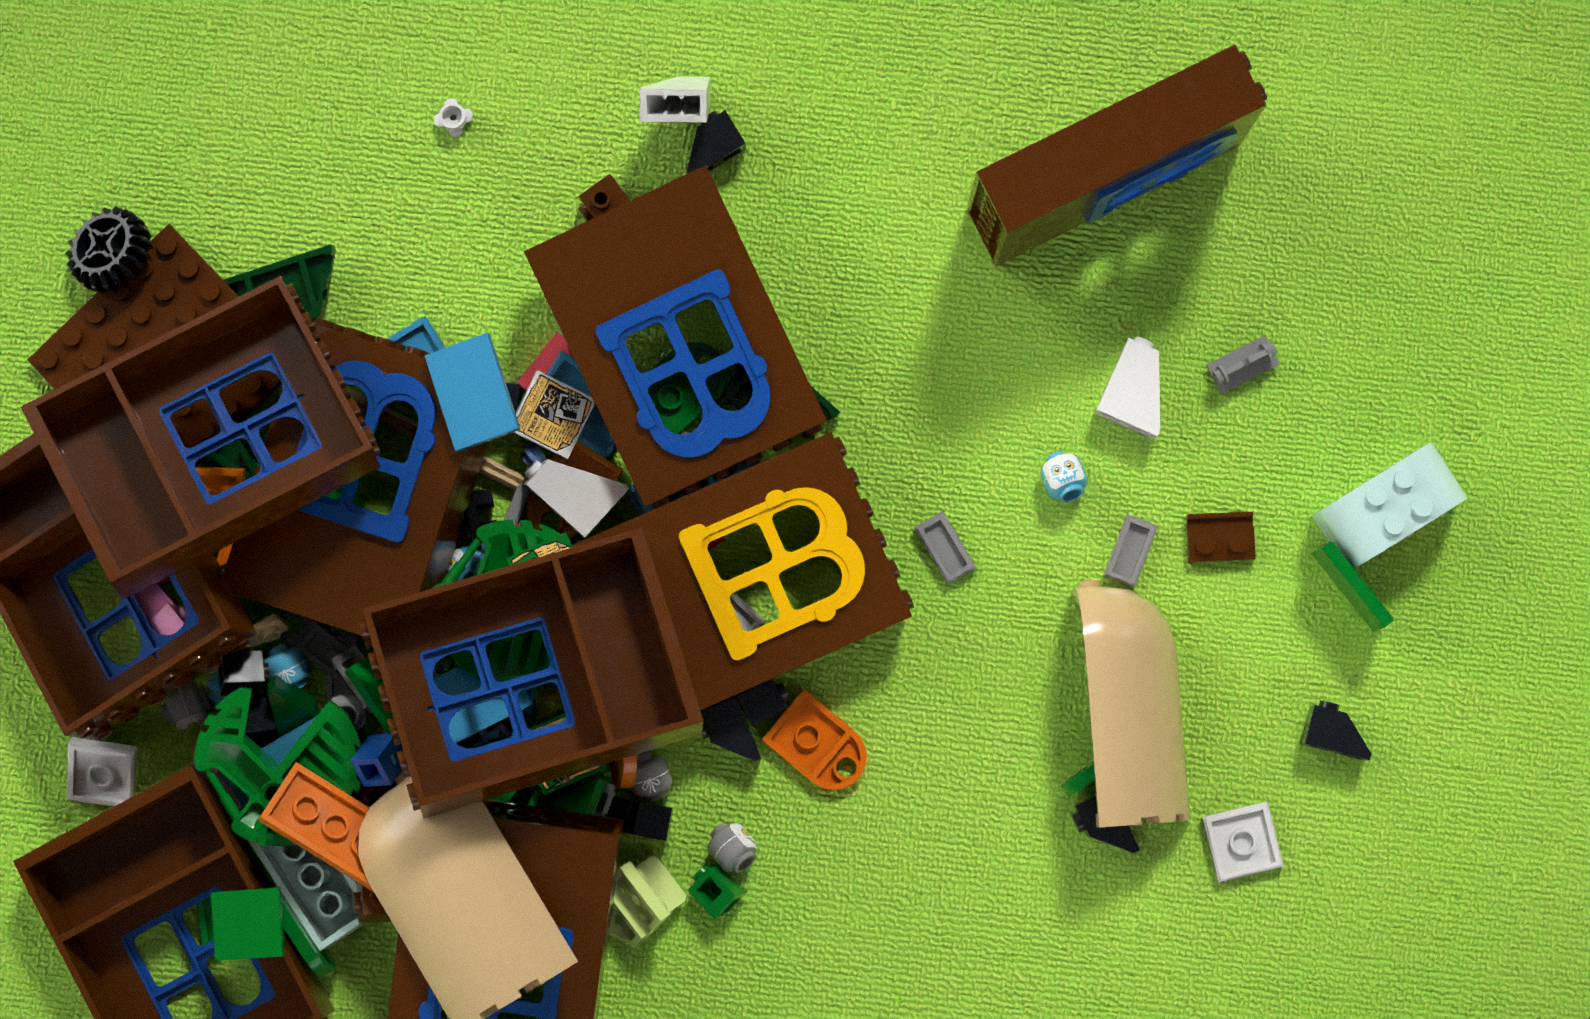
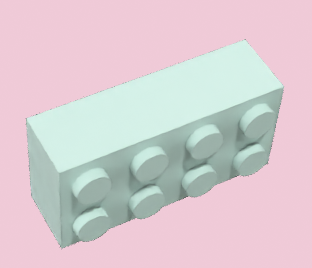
[248,840,366,951]

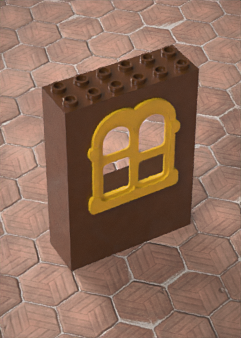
[572,432,914,710]

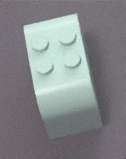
[1312,441,1467,568]

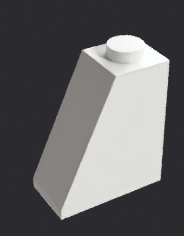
[640,77,710,122]
[1094,336,1160,440]
[523,459,629,538]

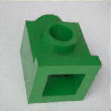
[688,864,747,919]

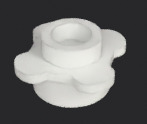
[434,98,473,137]

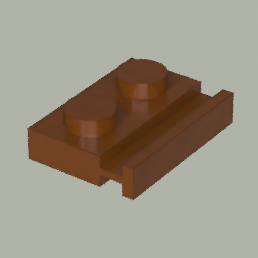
[1186,511,1256,563]

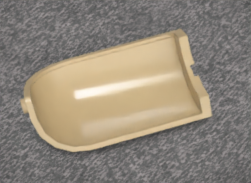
[1073,580,1190,828]
[358,773,578,1019]

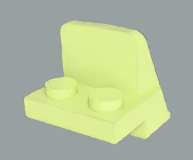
[609,856,686,948]

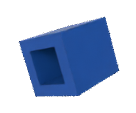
[350,734,403,787]

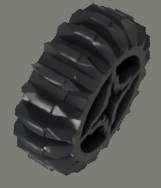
[65,206,153,294]

